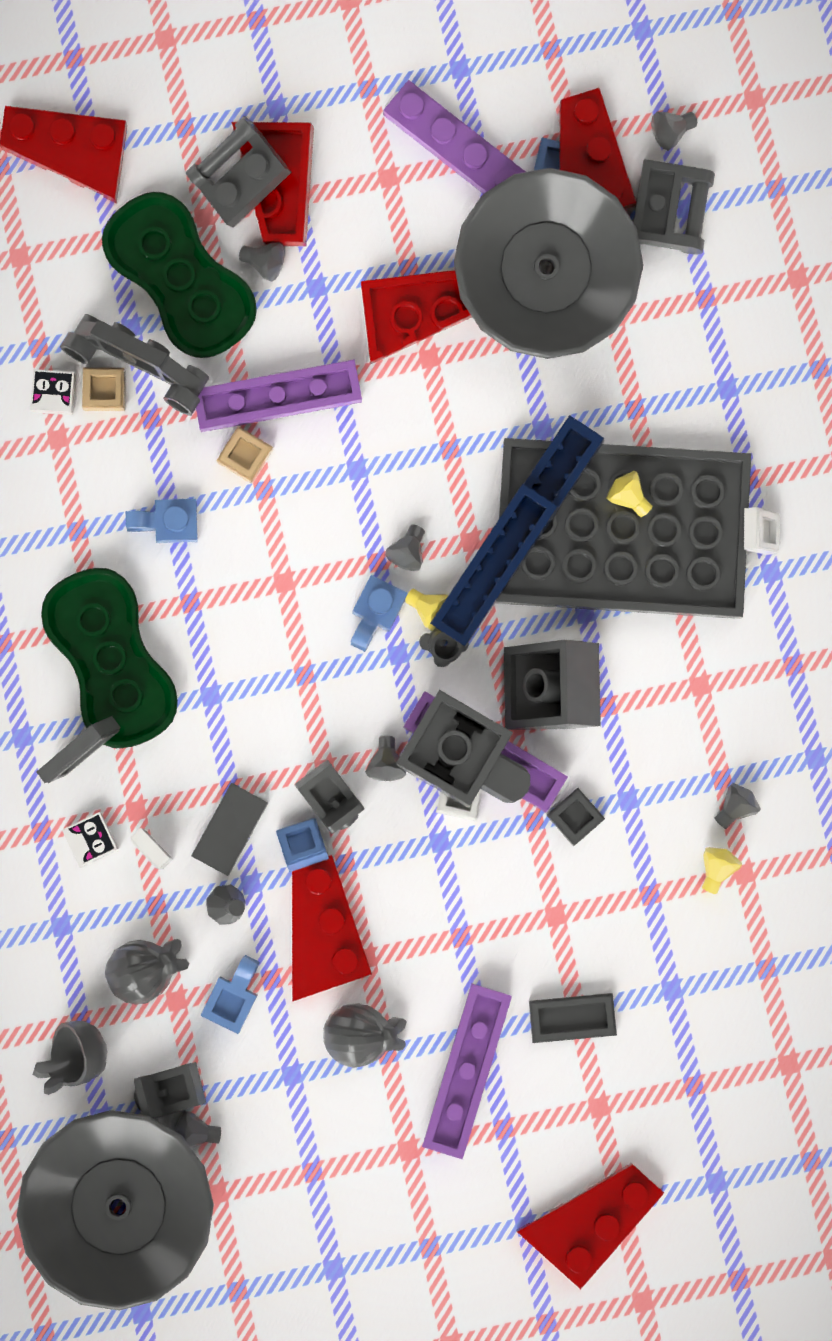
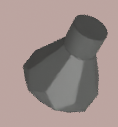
[651,111,698,151]
[239,242,285,282]
[385,524,425,571]
[365,735,406,781]
[714,782,761,829]
[206,884,246,925]
[174,1110,221,1148]

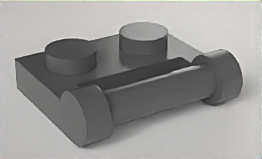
[185,116,291,228]
[633,159,715,255]

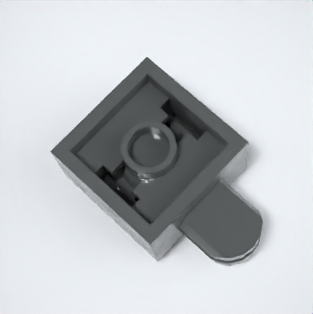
[396,689,530,808]

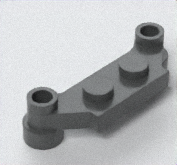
[60,314,209,416]

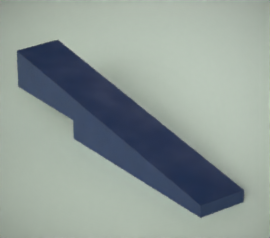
[430,415,605,647]

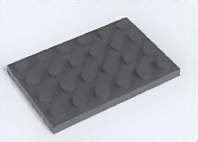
[495,438,751,619]

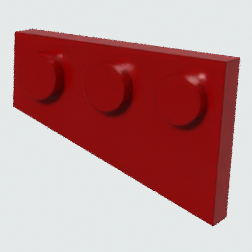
[559,88,637,209]
[0,106,128,204]
[232,122,314,247]
[361,270,472,365]
[292,855,372,1002]
[516,1163,664,1290]

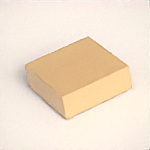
[82,368,125,411]
[216,426,274,484]

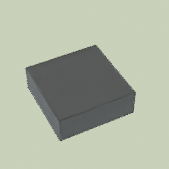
[546,788,605,847]

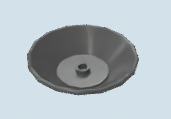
[454,168,644,359]
[16,1110,214,1311]

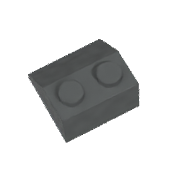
[504,640,601,730]

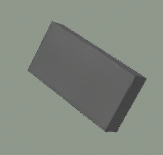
[36,716,121,784]
[191,783,268,876]
[528,993,617,1043]

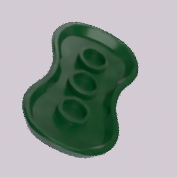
[102,192,257,358]
[41,568,178,748]

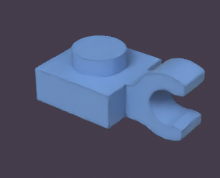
[125,499,198,543]
[350,575,408,652]
[200,955,260,1034]

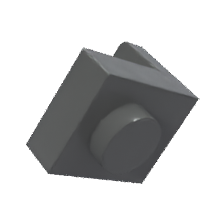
[294,760,365,834]
[134,1062,206,1118]

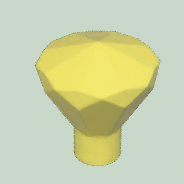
[606,471,653,517]
[405,588,449,631]
[702,847,742,894]

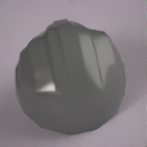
[105,939,190,1005]
[323,1003,407,1068]
[32,1021,108,1095]

